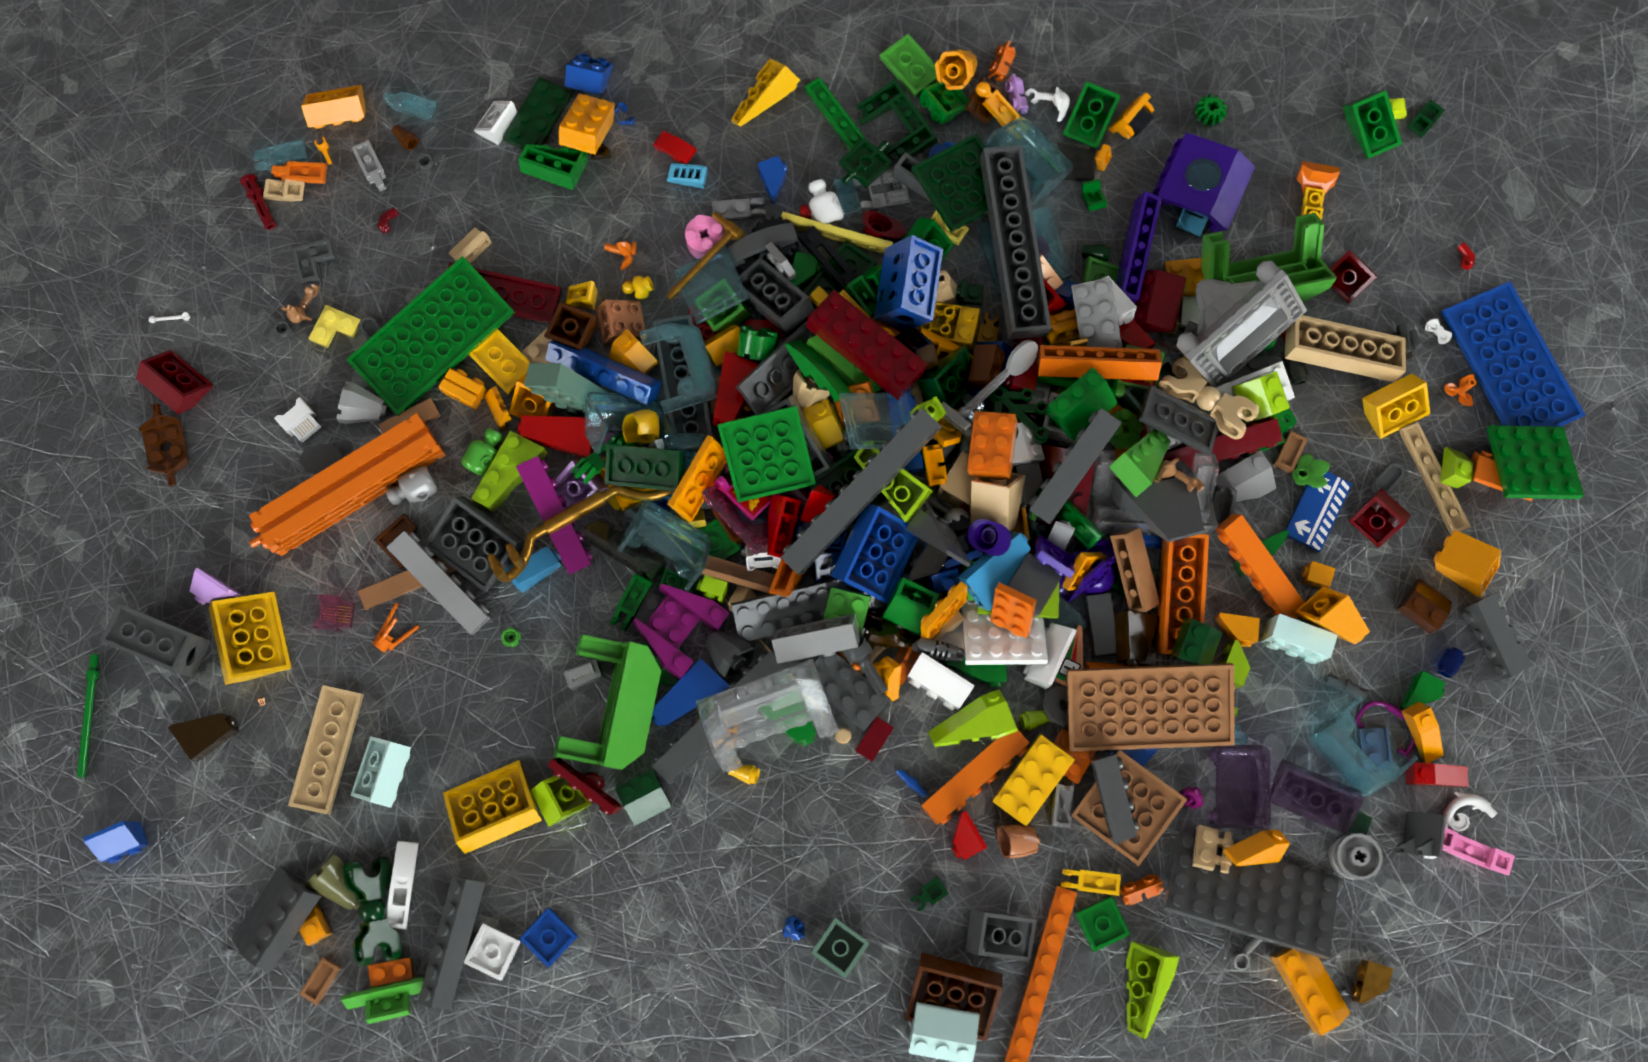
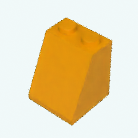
[1433,530,1501,598]
[1294,587,1370,644]

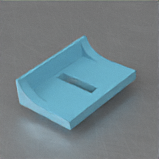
[1175,208,1208,237]

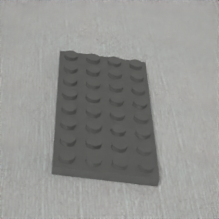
[1163,830,1339,960]

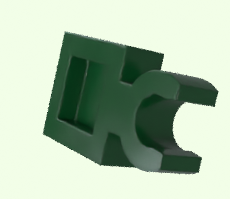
[910,876,949,911]

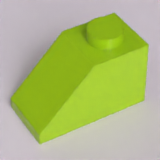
[1440,447,1474,489]

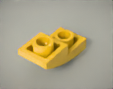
[1301,187,1326,220]

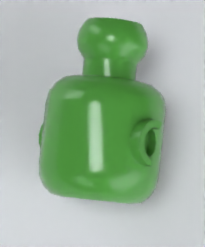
[461,427,503,477]

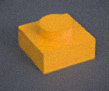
[1095,144,1112,171]

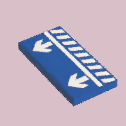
[1285,471,1352,553]

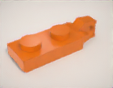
[271,161,327,184]

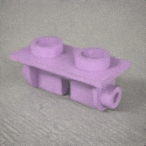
[1004,73,1029,114]

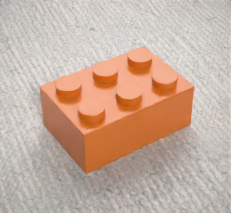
[967,411,1018,480]

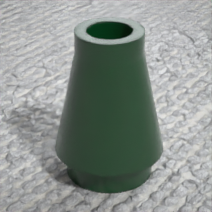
[1081,244,1110,262]

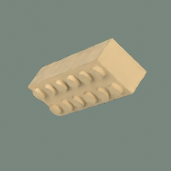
[1285,315,1406,382]

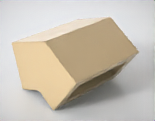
[728,585,757,611]

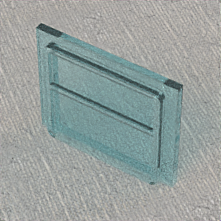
[674,246,749,325]
[839,393,911,449]

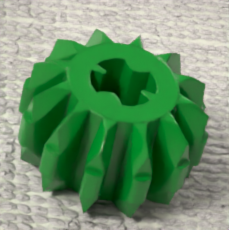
[1195,93,1227,127]

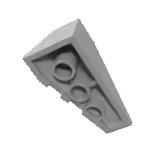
[1197,450,1276,509]

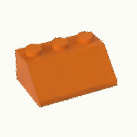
[1471,450,1533,501]

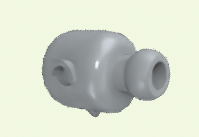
[386,466,438,505]

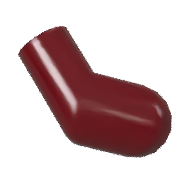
[377,207,399,233]

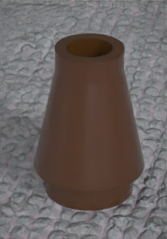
[391,124,419,150]

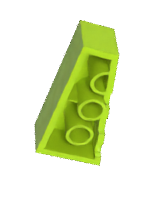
[471,431,548,513]

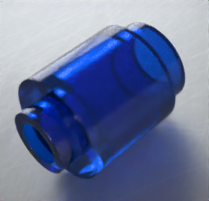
[1436,647,1465,679]

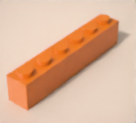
[1037,345,1162,380]
[1215,514,1305,619]
[920,729,1030,825]

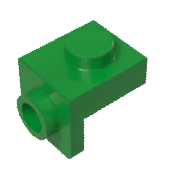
[1081,179,1107,211]

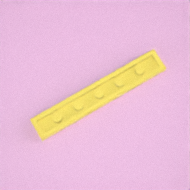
[781,212,893,254]

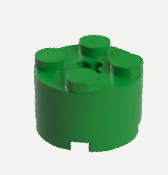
[737,325,778,360]

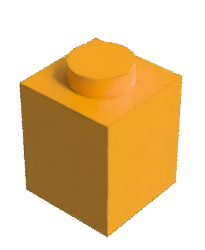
[1301,561,1335,589]

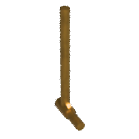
[666,212,744,300]

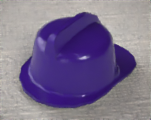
[968,519,1011,556]

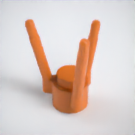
[372,602,419,653]

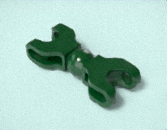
[343,856,402,967]

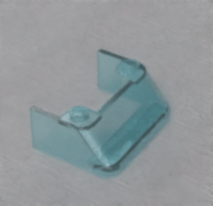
[984,117,1073,205]
[639,323,718,414]
[585,392,677,453]
[618,501,712,592]
[1311,696,1418,797]

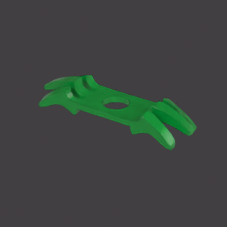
[571,433,638,485]

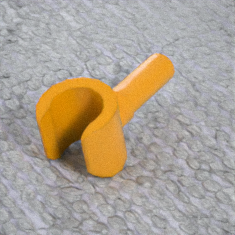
[314,137,332,165]

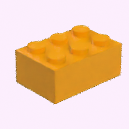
[559,94,615,154]

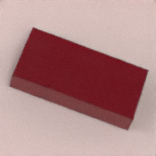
[855,717,894,762]

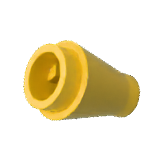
[728,763,760,785]

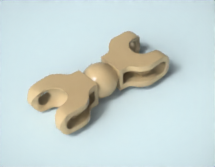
[1159,358,1259,440]

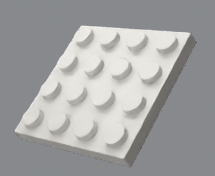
[961,599,1048,665]

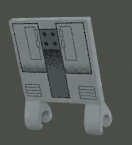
[852,169,910,213]

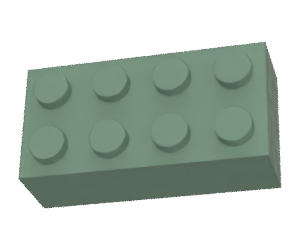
[524,363,608,416]

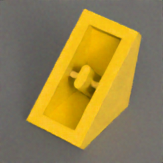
[565,281,598,310]

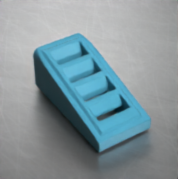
[667,163,708,189]

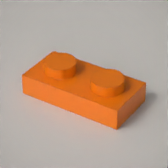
[368,957,414,987]

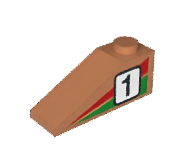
[1054,624,1083,687]

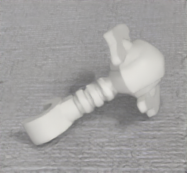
[1025,87,1070,122]

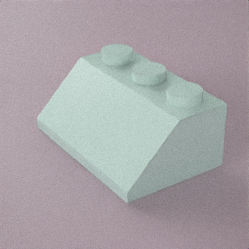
[350,736,411,807]
[909,1002,979,1062]

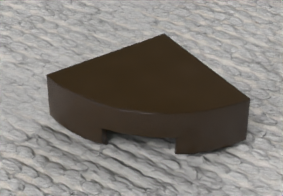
[592,143,611,160]

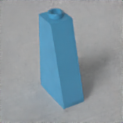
[958,531,1031,611]

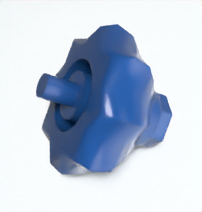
[783,915,805,941]

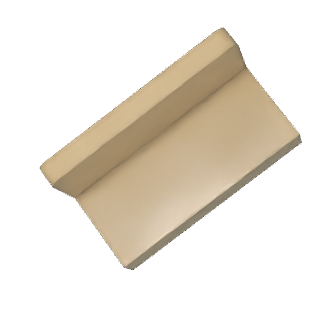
[449,228,492,264]

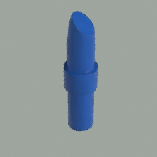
[895,769,929,798]

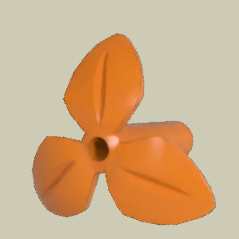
[604,241,637,271]
[1444,374,1476,406]

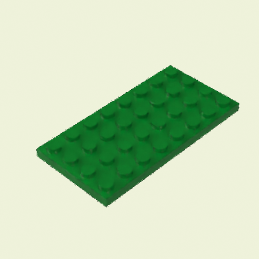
[346,256,515,416]

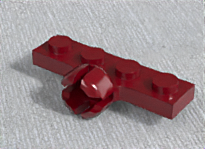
[547,758,623,815]

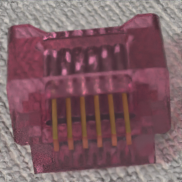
[313,594,356,632]

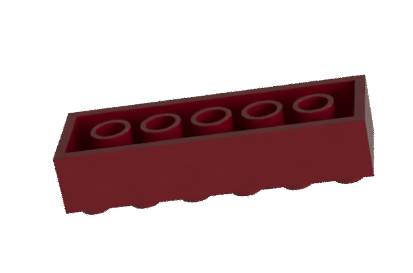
[806,290,927,401]

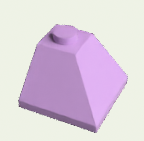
[190,568,243,605]

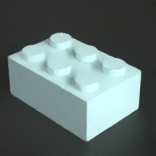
[1261,613,1338,664]

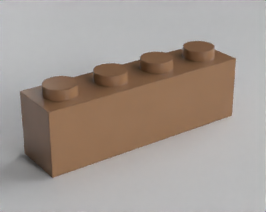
[1110,527,1160,612]

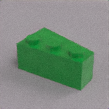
[518,144,588,190]

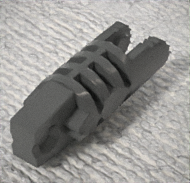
[911,638,964,662]

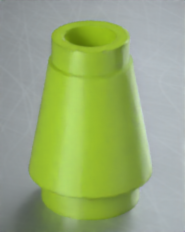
[1019,710,1049,731]

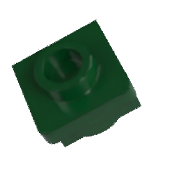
[956,279,984,306]

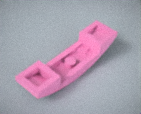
[1443,827,1515,875]

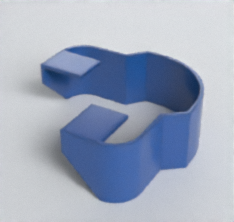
[614,102,635,126]

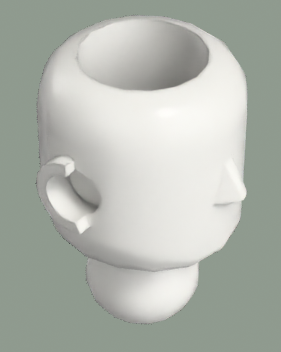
[809,179,844,225]

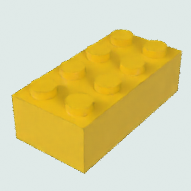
[992,733,1075,826]

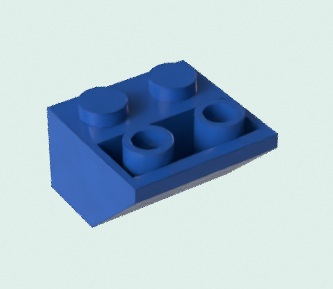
[564,53,613,95]

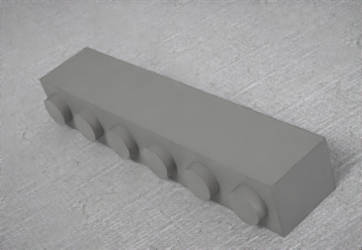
[386,531,491,635]

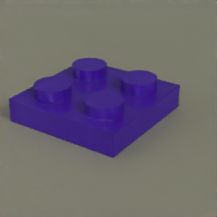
[1035,534,1075,578]

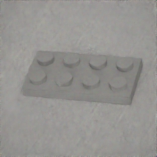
[1071,277,1123,348]

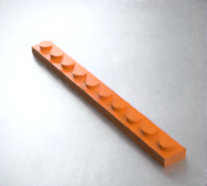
[1004,886,1077,1062]

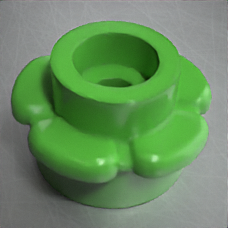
[501,628,521,647]

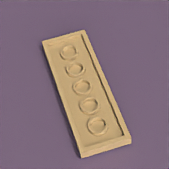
[288,685,364,815]

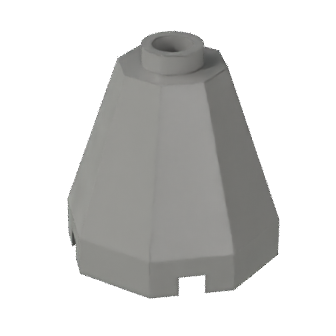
[337,381,387,424]

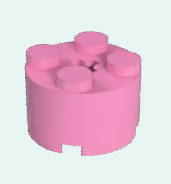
[685,215,723,259]

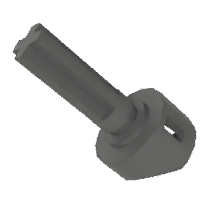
[842,637,888,696]

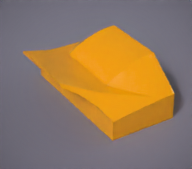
[867,656,901,701]

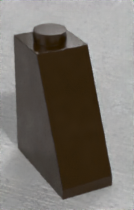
[1114,611,1159,666]
[168,713,239,761]

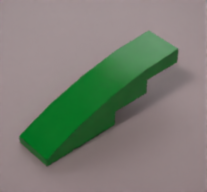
[785,340,852,402]

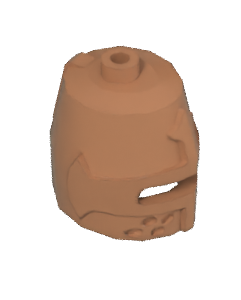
[996,824,1040,859]

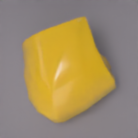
[622,409,660,444]

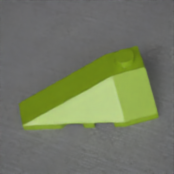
[928,689,1018,747]
[1126,941,1179,1039]

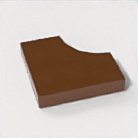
[374,513,418,569]

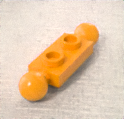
[976,82,1028,139]

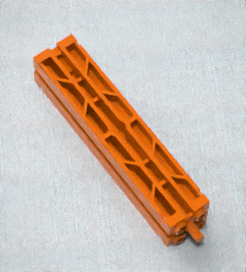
[249,413,446,556]

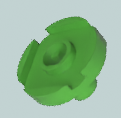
[1110,409,1143,449]

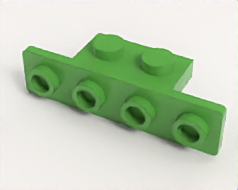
[341,977,425,1024]

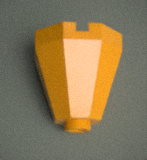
[935,50,977,90]

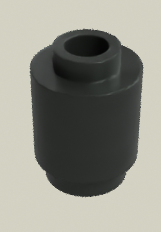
[1284,359,1308,386]

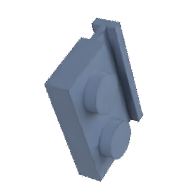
[1357,727,1394,770]

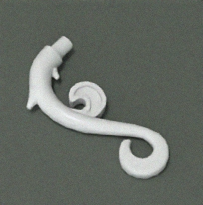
[1424,792,1497,859]

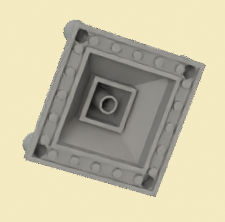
[1176,261,1307,387]

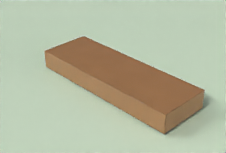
[378,398,441,434]

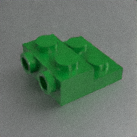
[919,81,969,125]

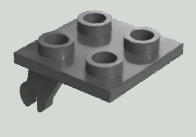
[1396,811,1447,859]

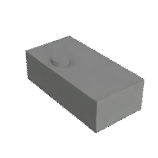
[772,613,861,664]

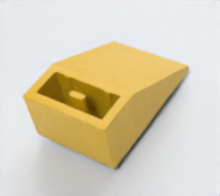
[916,302,981,353]

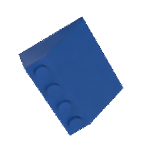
[830,504,919,604]

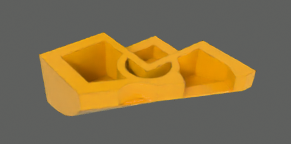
[485,386,512,432]

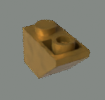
[1351,960,1393,1004]

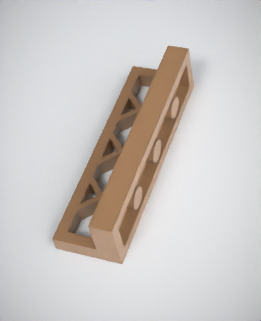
[700,554,775,594]

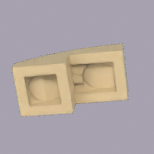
[263,179,305,201]

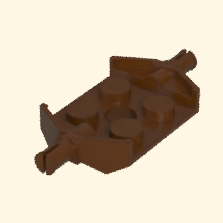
[138,403,189,487]

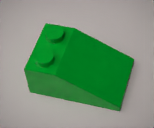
[1063,81,1121,149]
[1342,90,1402,159]

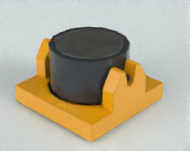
[1109,92,1154,139]

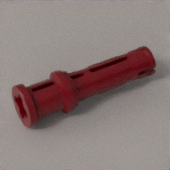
[240,174,277,230]

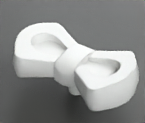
[1425,318,1452,344]

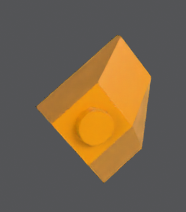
[608,329,659,375]

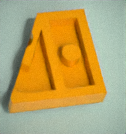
[1062,552,1107,590]

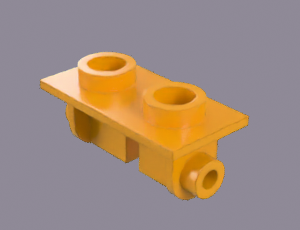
[922,444,948,487]

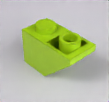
[1218,640,1250,688]

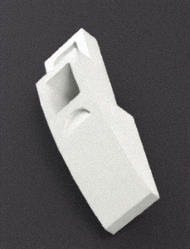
[386,841,419,929]

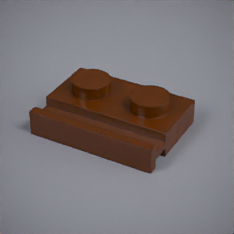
[965,77,1005,125]

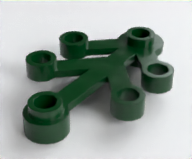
[989,386,1049,445]

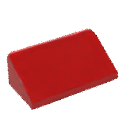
[801,485,835,524]

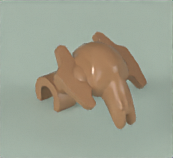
[281,283,319,323]
[1154,458,1204,492]

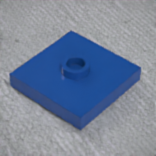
[519,907,579,968]

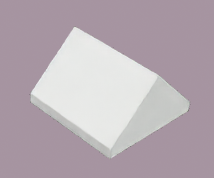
[473,101,517,145]

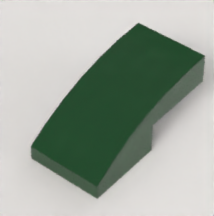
[1407,99,1445,138]

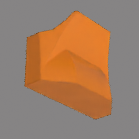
[1296,161,1340,195]

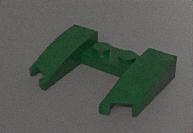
[856,79,938,164]

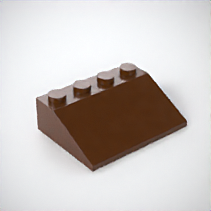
[905,952,1003,1041]

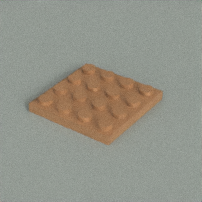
[1071,750,1188,866]

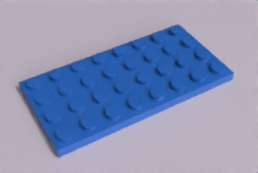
[1440,281,1586,427]

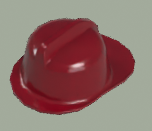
[862,210,906,240]

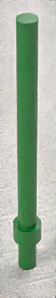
[77,654,99,777]

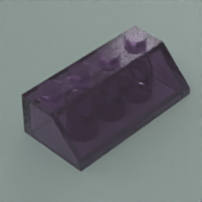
[1269,759,1364,835]

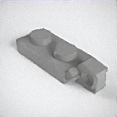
[351,140,387,192]

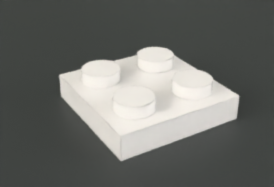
[464,923,521,981]

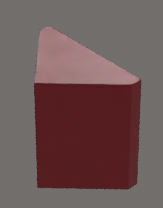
[1330,250,1378,304]

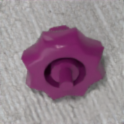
[1180,786,1204,810]

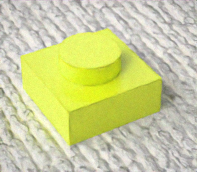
[1389,98,1407,119]

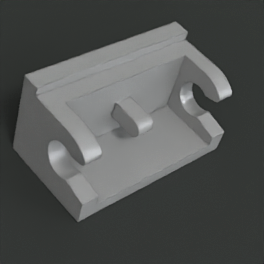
[1049,784,1074,828]

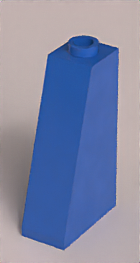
[651,658,730,727]

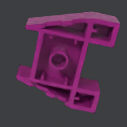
[632,584,730,680]

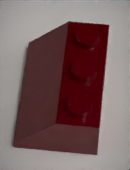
[1133,270,1187,333]
[136,350,213,414]

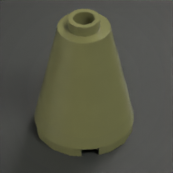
[305,853,362,910]

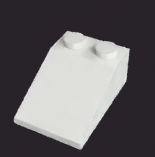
[1012,423,1045,469]

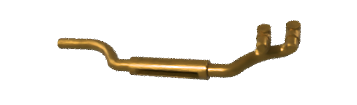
[487,476,683,582]

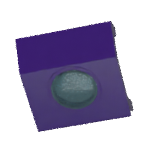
[1152,132,1255,232]

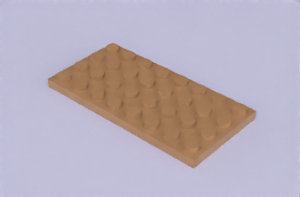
[1067,663,1235,752]

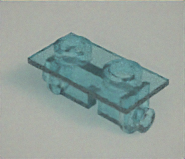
[1026,505,1046,545]

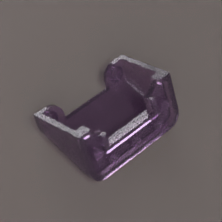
[1209,745,1271,830]

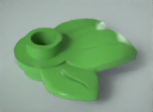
[1292,453,1330,488]

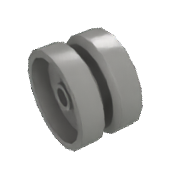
[1328,833,1383,880]

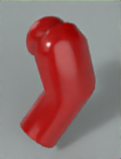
[1457,242,1475,270]

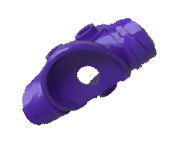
[1059,539,1116,603]

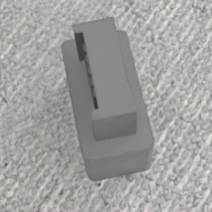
[564,660,604,690]

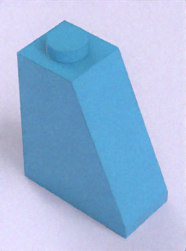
[504,546,562,593]

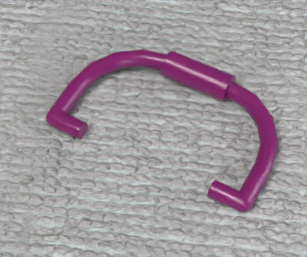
[1353,701,1415,757]

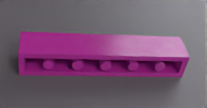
[516,456,593,575]

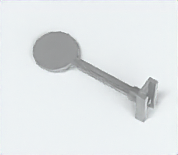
[941,340,1038,439]

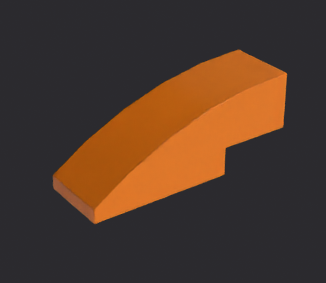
[769,558,806,597]

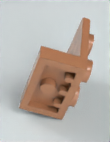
[596,300,647,345]

